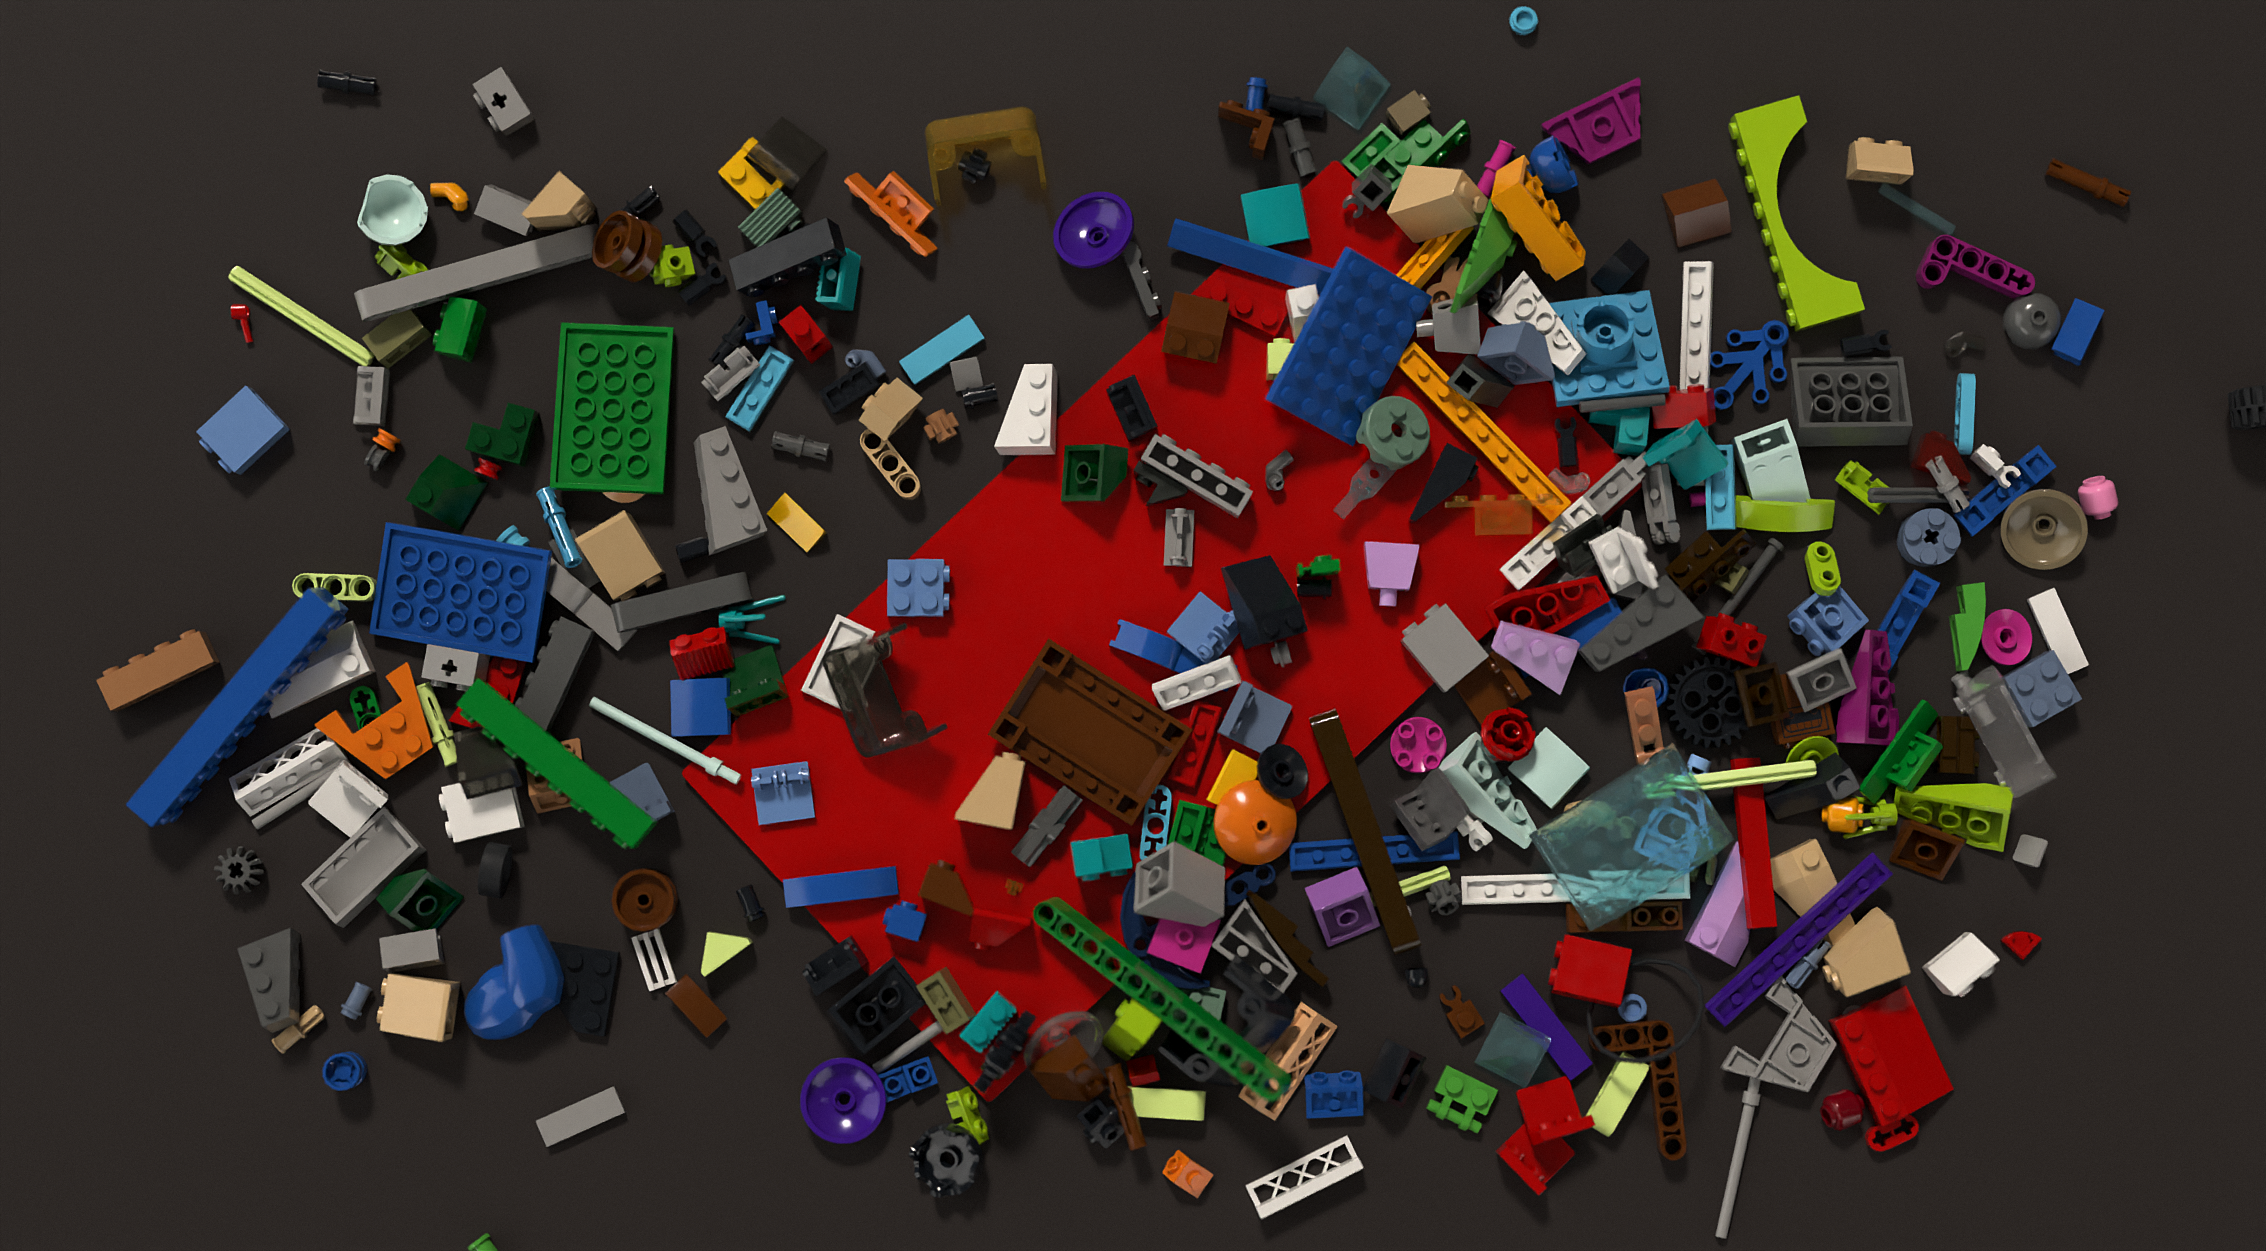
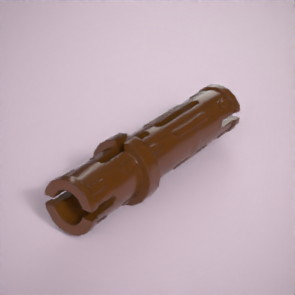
[2045,158,2131,207]
[1103,1063,1147,1151]

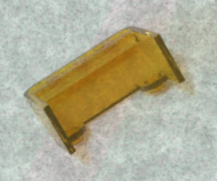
[925,107,1047,206]

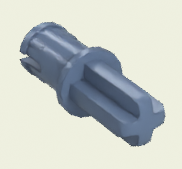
[1785,938,1832,989]

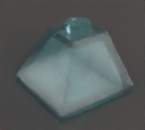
[1313,47,1391,130]
[1475,1012,1551,1088]

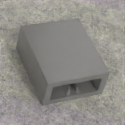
[1400,603,1489,693]

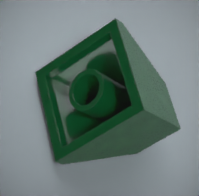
[1061,444,1128,502]
[405,454,488,531]
[376,869,464,932]

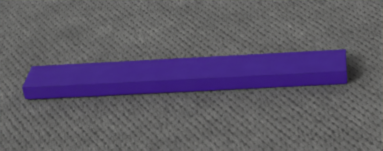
[1705,852,1893,1027]

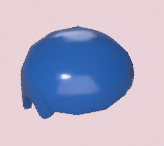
[1623,667,1670,708]

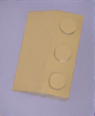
[522,172,596,231]

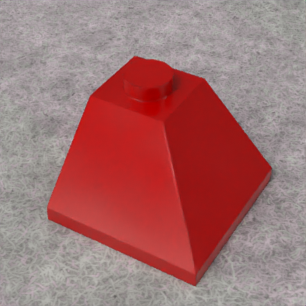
[969,907,1032,950]

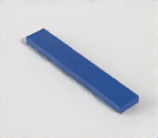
[1167,218,1333,295]
[1289,831,1460,871]

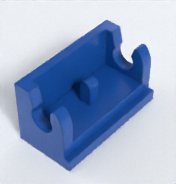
[2051,298,2104,366]

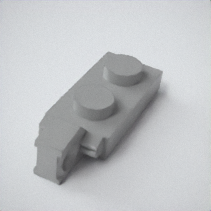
[1582,451,1647,517]

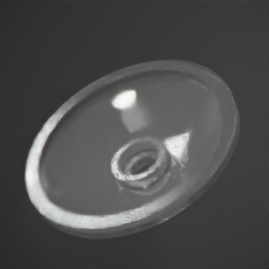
[1024,1011,1104,1071]

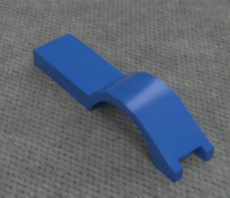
[1109,619,1238,692]

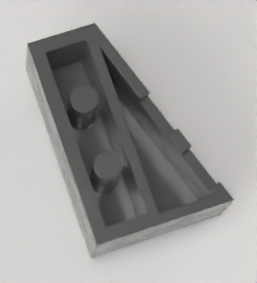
[237,928,300,1033]

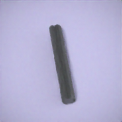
[1867,487,1969,503]

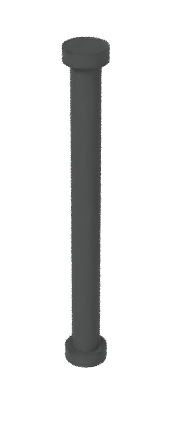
[1691,537,1784,656]

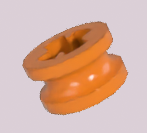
[372,428,401,452]

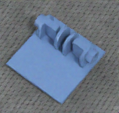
[1167,591,1239,664]
[751,761,815,825]

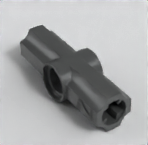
[1011,786,1083,867]

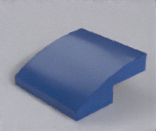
[670,678,731,737]

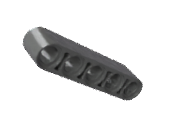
[611,572,752,633]

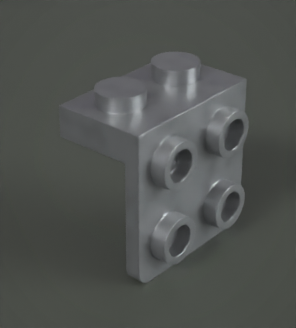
[1390,768,1470,851]

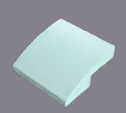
[1508,727,1590,809]

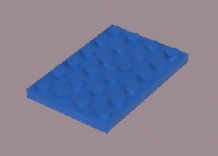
[1265,247,1432,446]
[369,522,552,663]

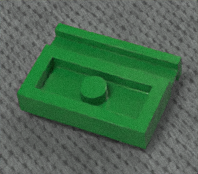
[1295,555,1340,579]

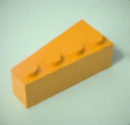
[1491,155,1586,281]

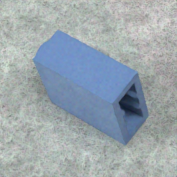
[196,386,290,475]

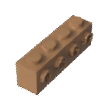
[96,629,220,712]

